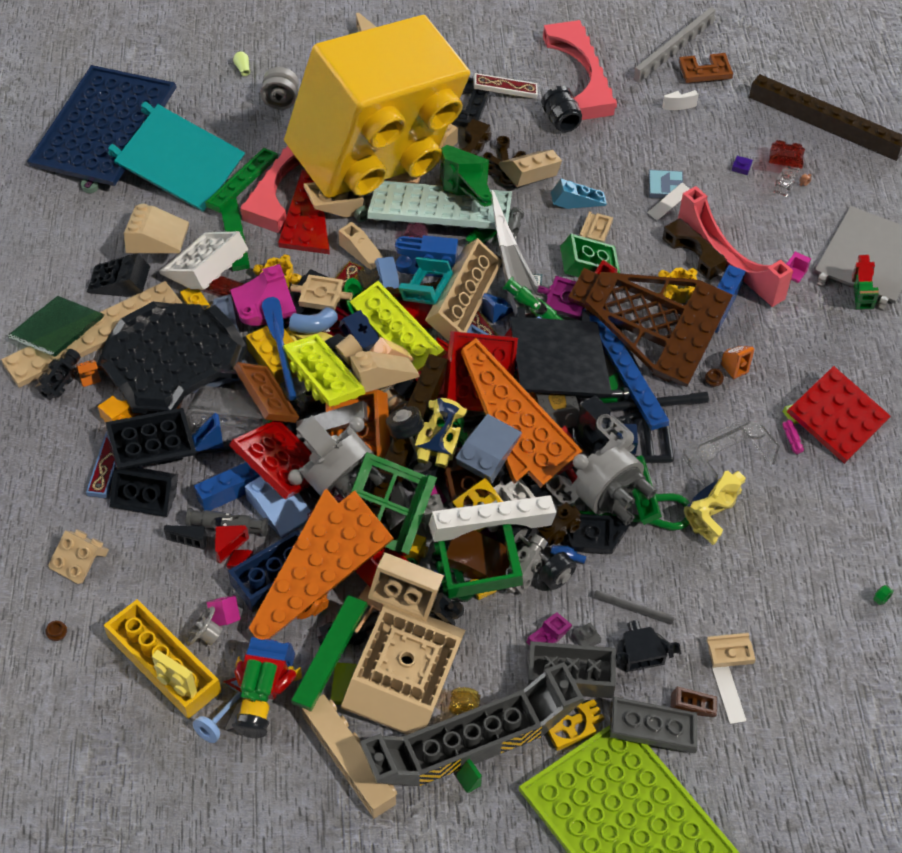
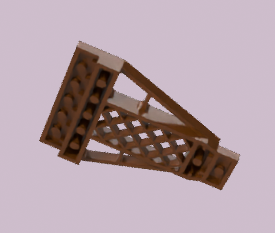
[568,268,733,387]

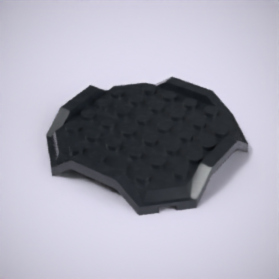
[97,301,247,414]

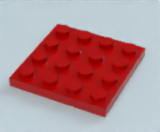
[443,331,518,411]
[787,366,891,464]
[229,420,312,500]

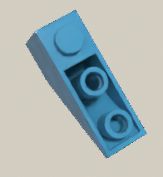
[550,179,607,209]

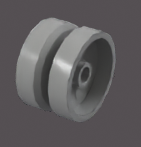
[260,67,299,110]

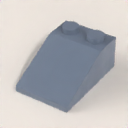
[456,414,522,483]

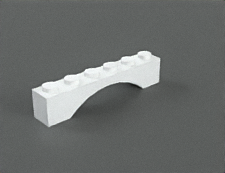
[429,495,556,542]

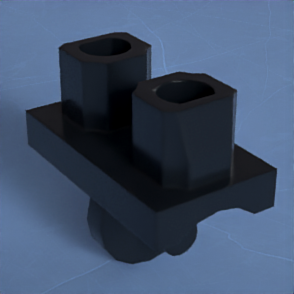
[430,593,464,626]

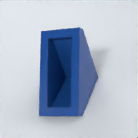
[482,293,513,323]
[192,413,224,451]

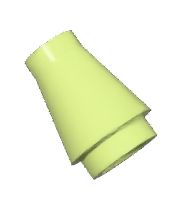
[233,52,250,76]

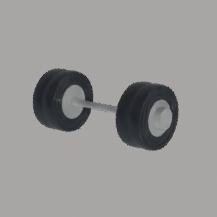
[386,406,444,489]
[496,524,577,590]

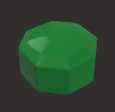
[873,585,894,605]

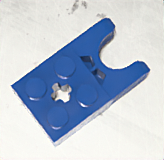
[395,235,458,277]

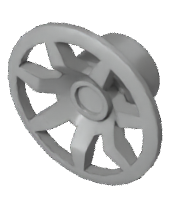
[186,606,223,646]

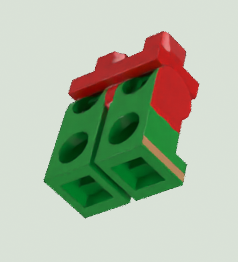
[852,255,879,310]

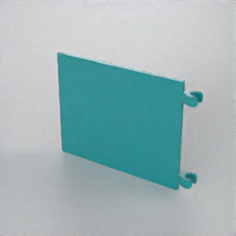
[108,102,245,212]

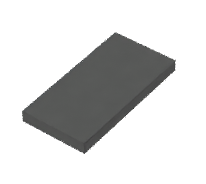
[610,696,698,753]

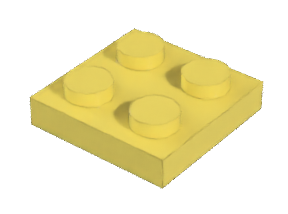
[152,650,197,699]

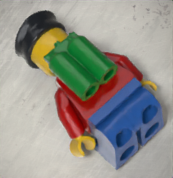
[232,636,302,739]

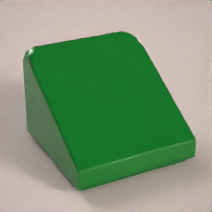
[456,759,482,793]

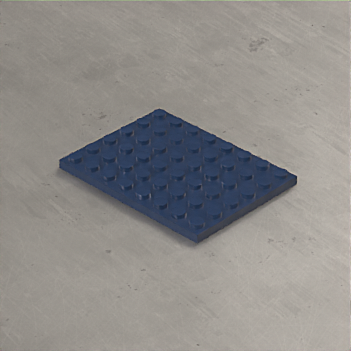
[27,65,177,186]

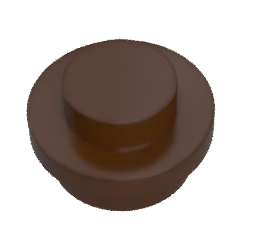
[705,369,724,387]
[46,620,67,641]

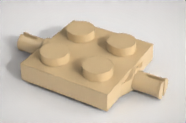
[290,275,352,310]

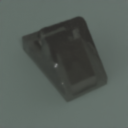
[357,267,380,291]

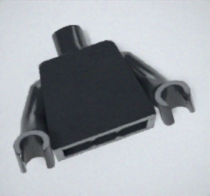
[616,620,681,672]

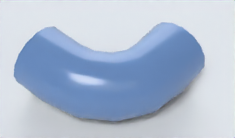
[289,307,338,334]

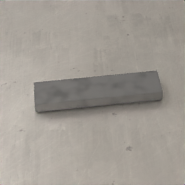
[296,401,368,441]

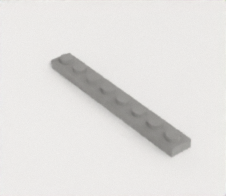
[634,7,716,83]

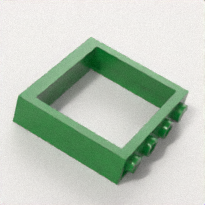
[434,524,523,599]

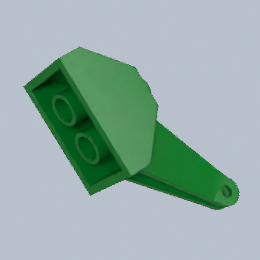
[440,145,492,207]

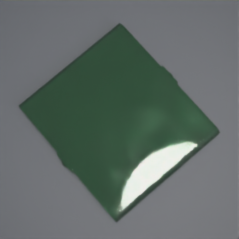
[8,296,105,357]

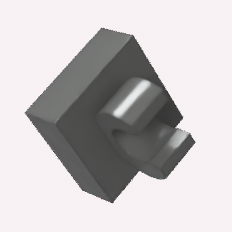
[572,623,602,646]

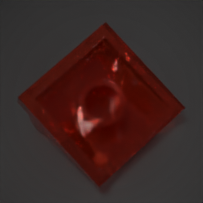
[769,140,805,169]

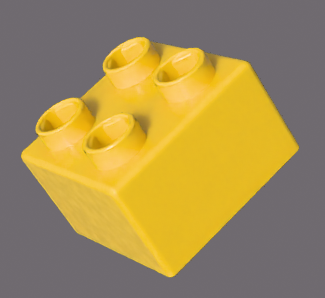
[284,15,470,198]

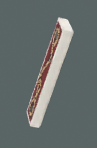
[474,73,538,99]

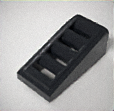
[164,525,207,549]

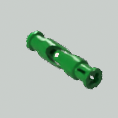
[502,276,564,320]

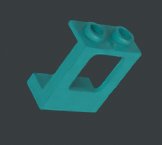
[398,257,453,305]

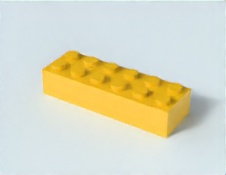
[104,599,222,719]

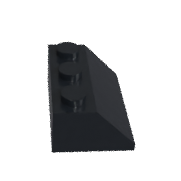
[110,467,179,517]

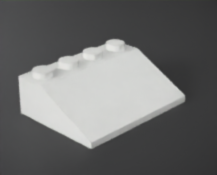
[159,231,248,290]

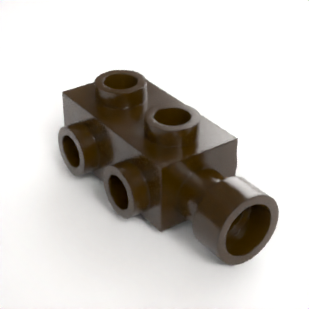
[527,502,581,547]

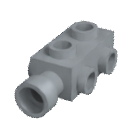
[506,534,548,594]

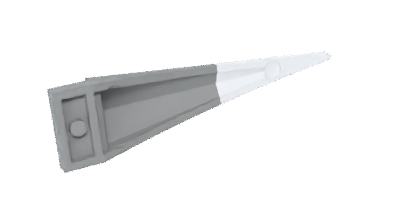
[491,190,547,317]

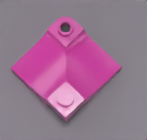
[230,264,296,326]

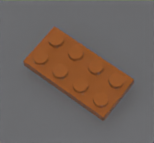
[234,362,299,423]

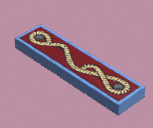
[86,431,116,498]

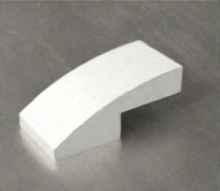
[662,90,699,110]

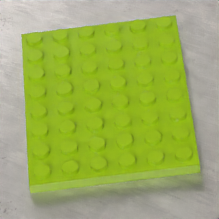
[519,725,740,853]

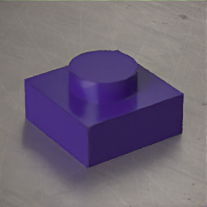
[732,155,753,176]

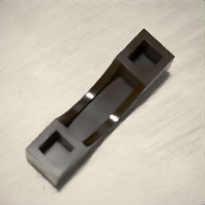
[461,119,492,155]
[662,218,727,280]

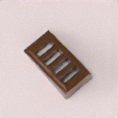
[670,686,717,717]

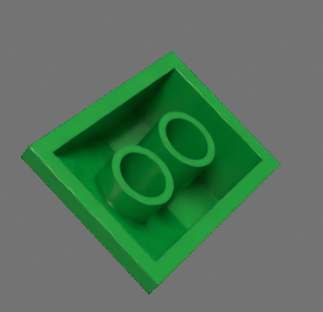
[560,234,620,277]

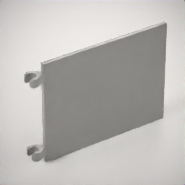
[815,206,902,310]

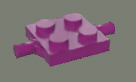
[537,276,585,320]

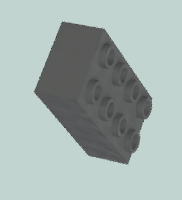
[527,641,616,698]

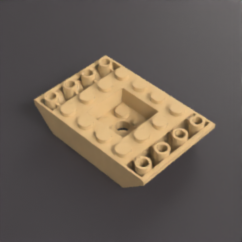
[341,605,466,735]

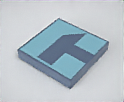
[648,170,683,198]

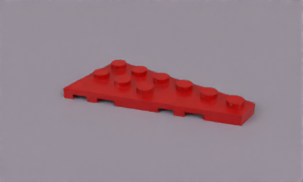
[278,170,330,254]

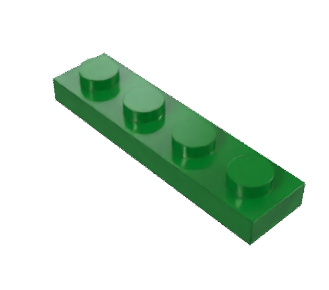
[632,455,662,525]

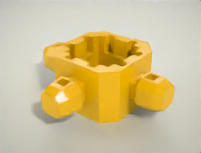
[253,254,302,289]
[658,268,698,303]

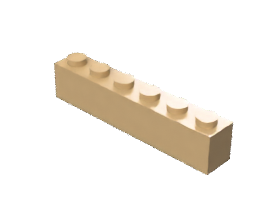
[302,694,397,819]

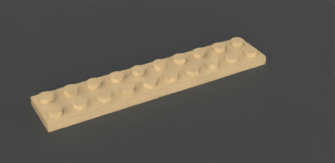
[1,281,182,388]

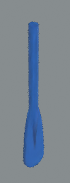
[262,297,297,401]

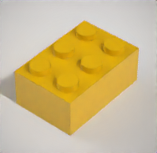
[246,325,297,384]

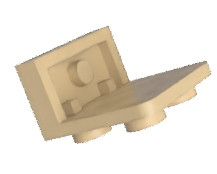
[49,529,109,584]

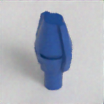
[550,545,586,564]

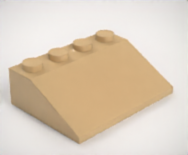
[124,204,189,253]

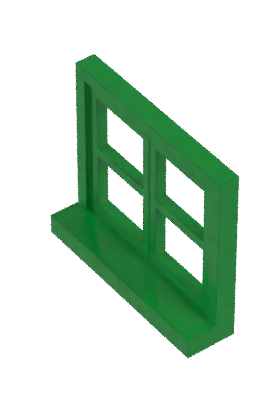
[349,452,437,556]

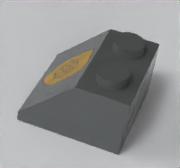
[535,393,580,428]

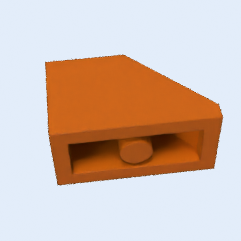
[721,346,755,379]

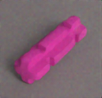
[782,420,804,454]

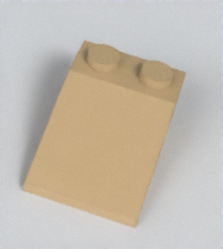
[304,182,364,217]
[350,351,419,393]

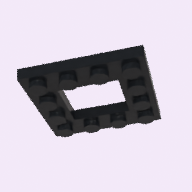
[451,77,491,127]

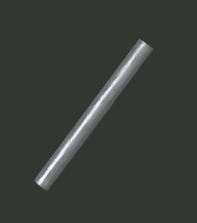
[594,590,675,624]

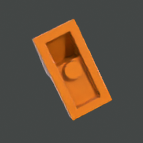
[76,359,101,387]

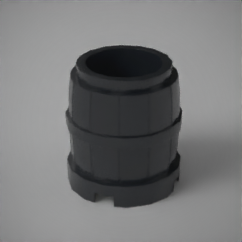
[541,86,582,132]

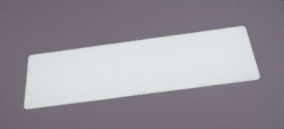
[647,183,689,221]
[712,666,746,724]

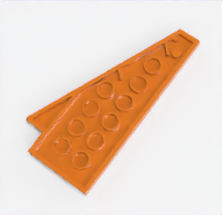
[461,338,582,488]
[249,489,394,640]

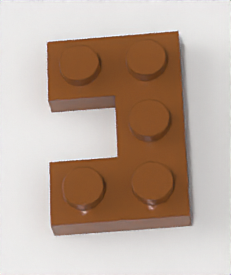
[679,53,733,83]

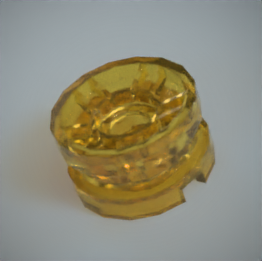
[449,687,481,715]

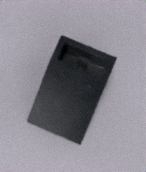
[87,253,150,297]

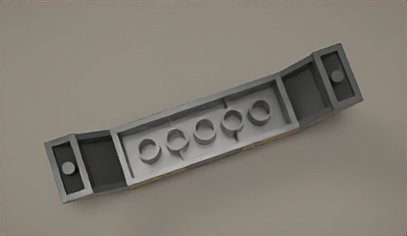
[360,662,584,786]

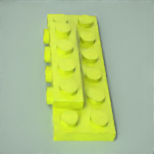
[349,281,446,371]
[283,334,365,407]

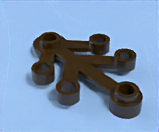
[483,136,526,186]

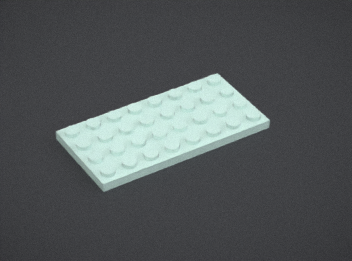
[368,181,512,230]

